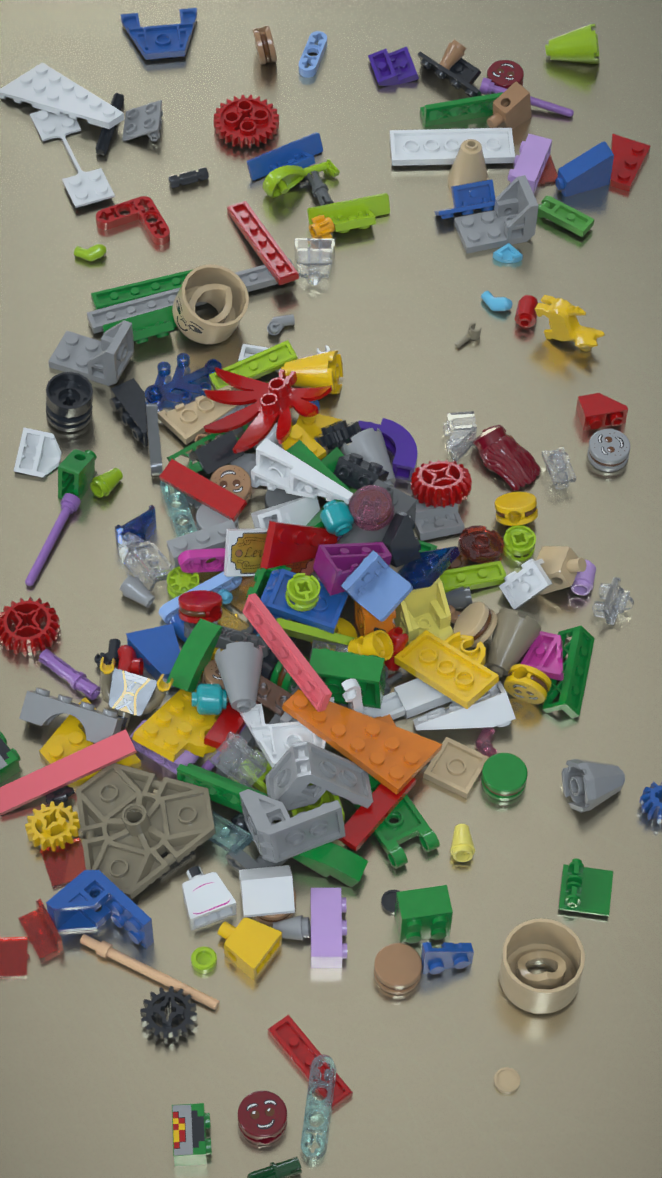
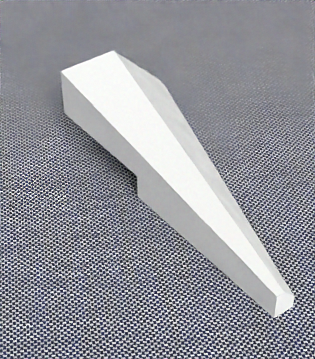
[251,438,353,505]

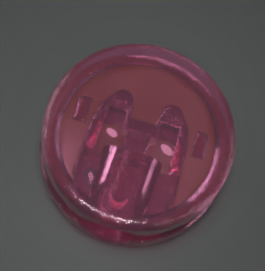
[349,485,394,531]

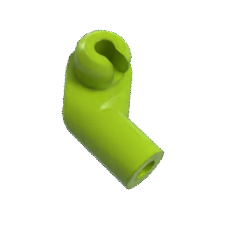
[74,244,106,262]

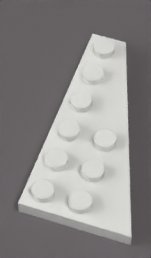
[0,63,124,129]

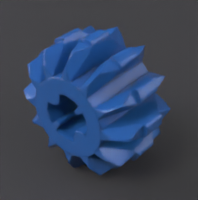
[639,781,662,824]

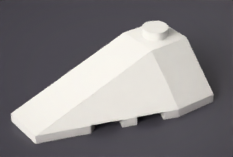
[413,681,516,730]

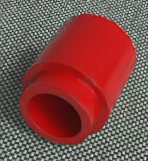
[515,295,538,328]

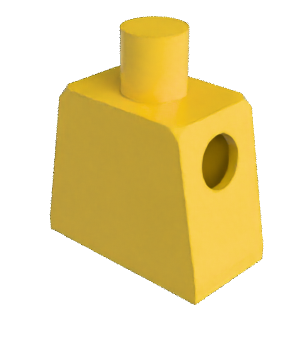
[217,917,282,981]

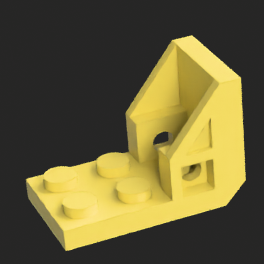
[394,574,454,646]

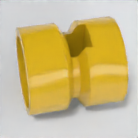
[348,630,393,661]

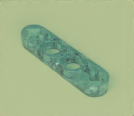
[160,481,197,538]
[301,1054,336,1160]

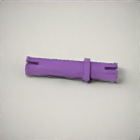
[38,649,100,700]

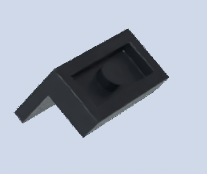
[188,431,244,475]

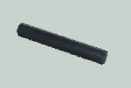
[95,93,124,155]

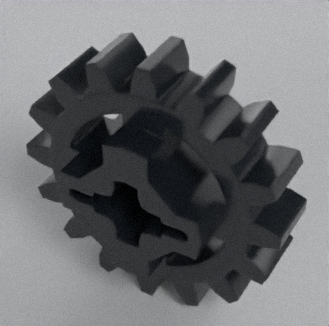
[313,420,362,450]
[140,986,197,1043]

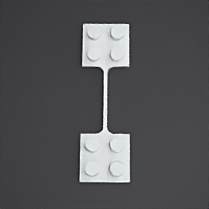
[30,110,115,208]

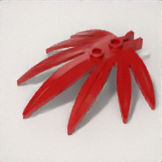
[204,367,332,453]

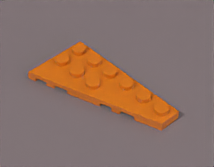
[282,689,443,795]

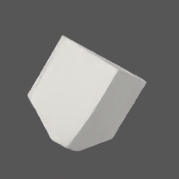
[14,428,62,478]

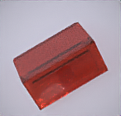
[18,899,64,963]

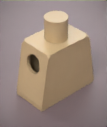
[537,546,586,595]

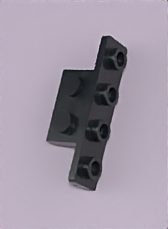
[417,52,482,97]

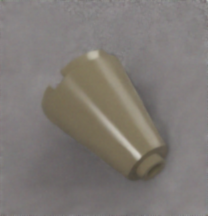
[486,608,541,677]

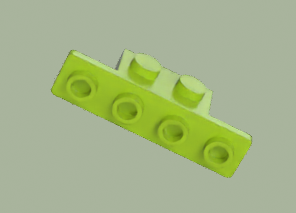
[307,193,390,233]

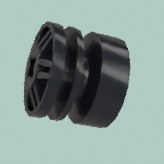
[46,372,93,432]

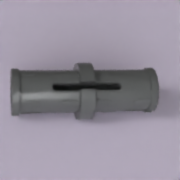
[306,171,334,206]

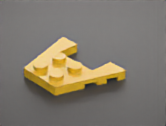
[39,697,141,788]

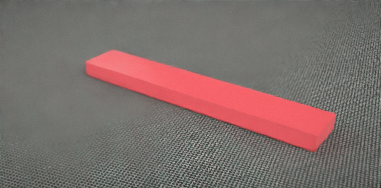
[242,593,332,712]
[0,729,137,815]

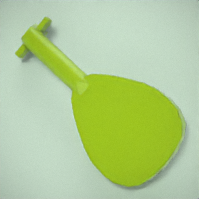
[263,159,340,198]

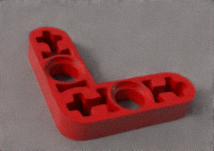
[96,196,170,245]

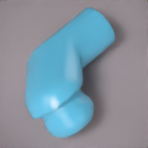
[481,291,513,312]

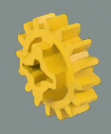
[25,801,81,851]

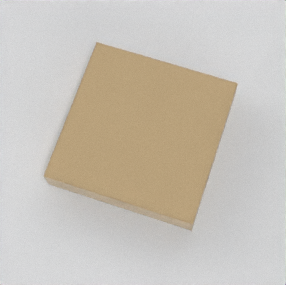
[423,737,489,799]

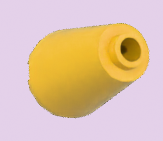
[281,350,343,395]

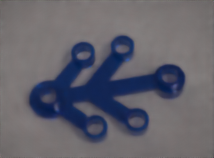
[145,353,222,405]

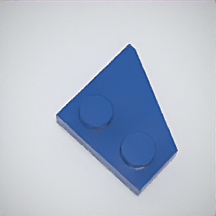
[421,942,474,974]

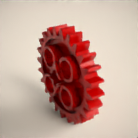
[213,95,279,148]

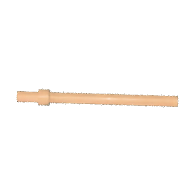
[80,934,220,1010]

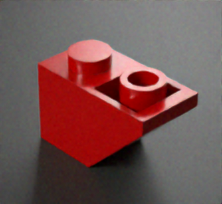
[576,393,628,431]

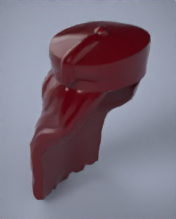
[472,425,541,491]

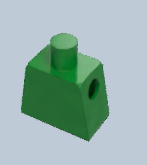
[58,449,97,500]

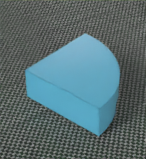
[493,243,523,263]

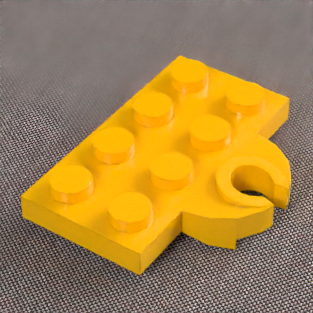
[394,630,499,709]
[132,689,224,762]

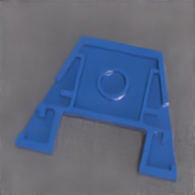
[120,8,197,60]

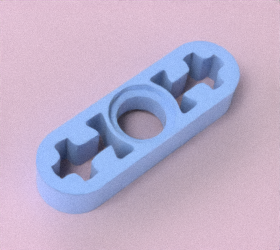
[299,31,327,78]

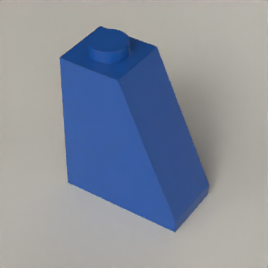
[555,141,614,197]
[126,624,180,687]

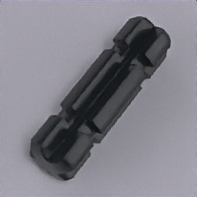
[168,167,209,188]

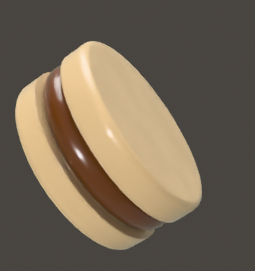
[453,602,497,648]

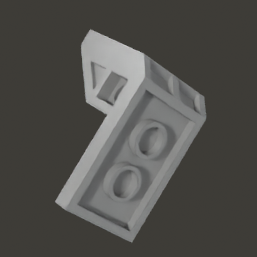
[454,175,539,254]
[48,321,134,386]
[265,741,373,811]
[239,789,346,863]

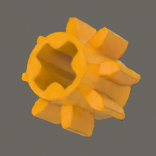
[309,215,335,242]

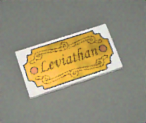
[224,528,315,577]

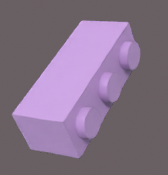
[507,134,552,194]
[310,888,347,968]

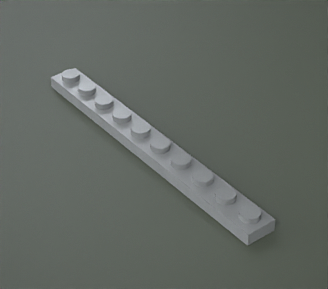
[87,258,293,334]

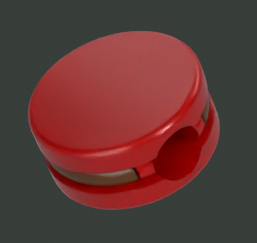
[178,590,223,624]

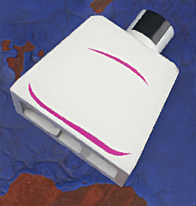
[182,866,236,931]

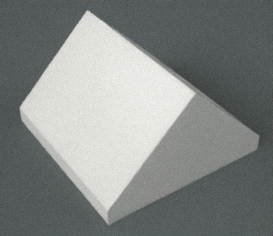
[239,865,295,918]

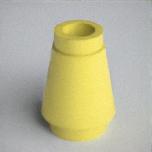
[450,824,475,862]

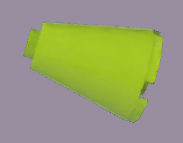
[545,23,600,64]

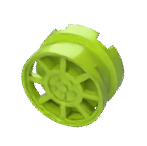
[502,525,536,562]
[167,566,200,599]
[285,573,320,611]

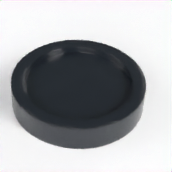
[381,890,400,914]

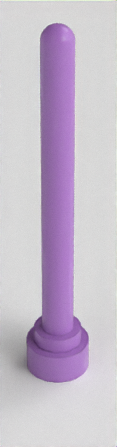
[480,77,574,117]
[25,493,81,586]

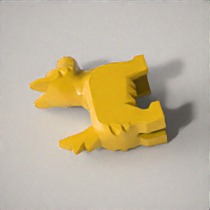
[535,295,605,352]

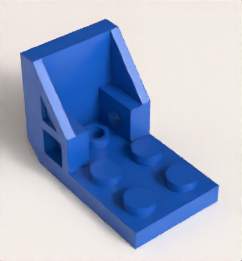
[253,569,349,634]
[46,870,154,949]

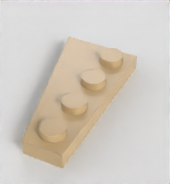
[158,385,242,445]

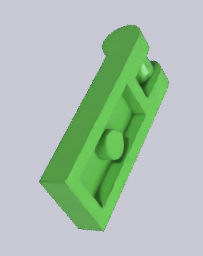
[537,196,594,237]

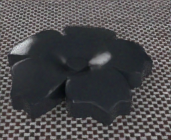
[46,785,75,804]

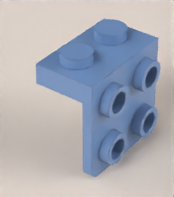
[341,551,413,622]

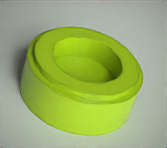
[191,946,217,974]

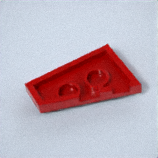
[610,134,651,192]

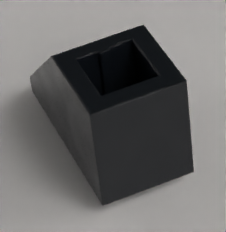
[382,511,421,568]

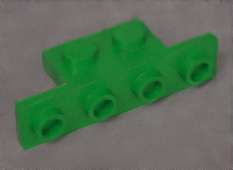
[102,305,177,344]

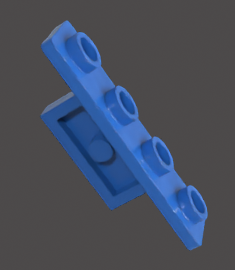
[247,132,323,180]
[434,179,495,219]

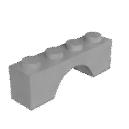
[19,687,124,743]

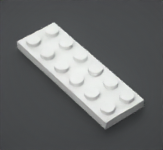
[390,128,515,166]

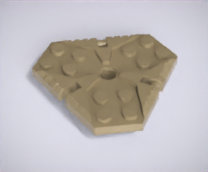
[76,763,216,899]

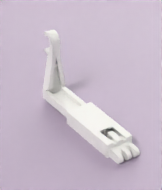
[341,678,453,720]

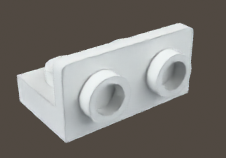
[499,558,552,610]

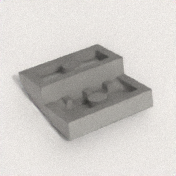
[415,499,465,541]

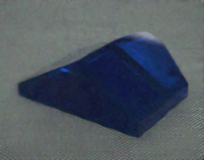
[115,505,156,548]

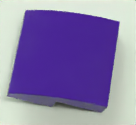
[368,46,419,86]

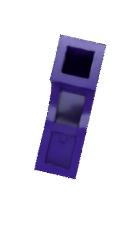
[358,418,418,481]

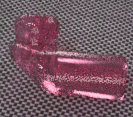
[475,727,497,757]

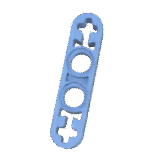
[158,572,242,624]

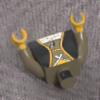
[99,657,174,728]

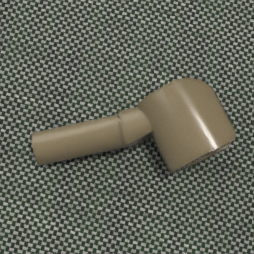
[455,323,482,348]

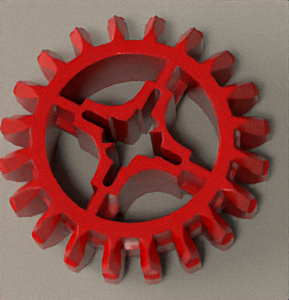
[410,459,472,508]
[0,596,60,658]

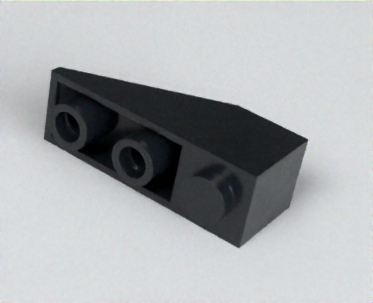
[109,378,148,447]

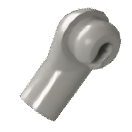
[267,314,295,335]

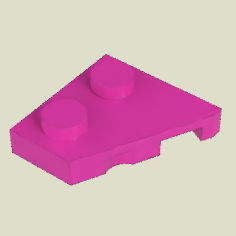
[521,631,564,681]

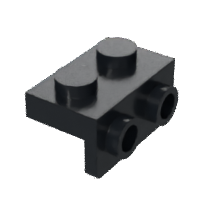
[334,453,389,492]

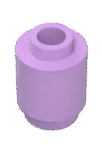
[571,560,596,595]

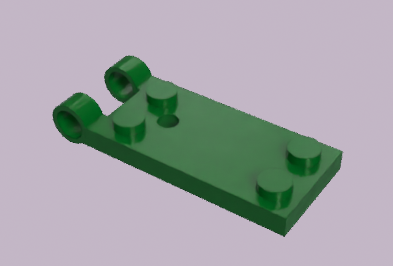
[352,774,440,869]

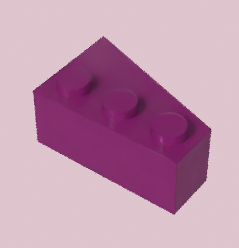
[313,542,392,596]

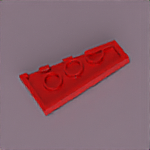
[260,521,338,569]

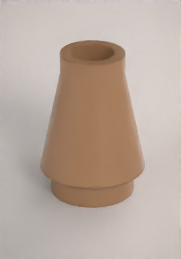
[439,39,467,70]

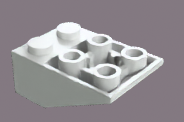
[251,497,320,528]

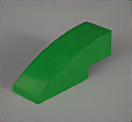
[166,619,223,693]
[292,842,368,887]

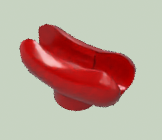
[385,627,409,672]
[117,645,144,676]

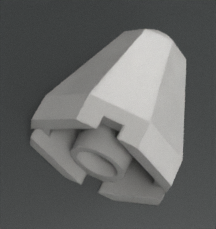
[561,759,625,812]

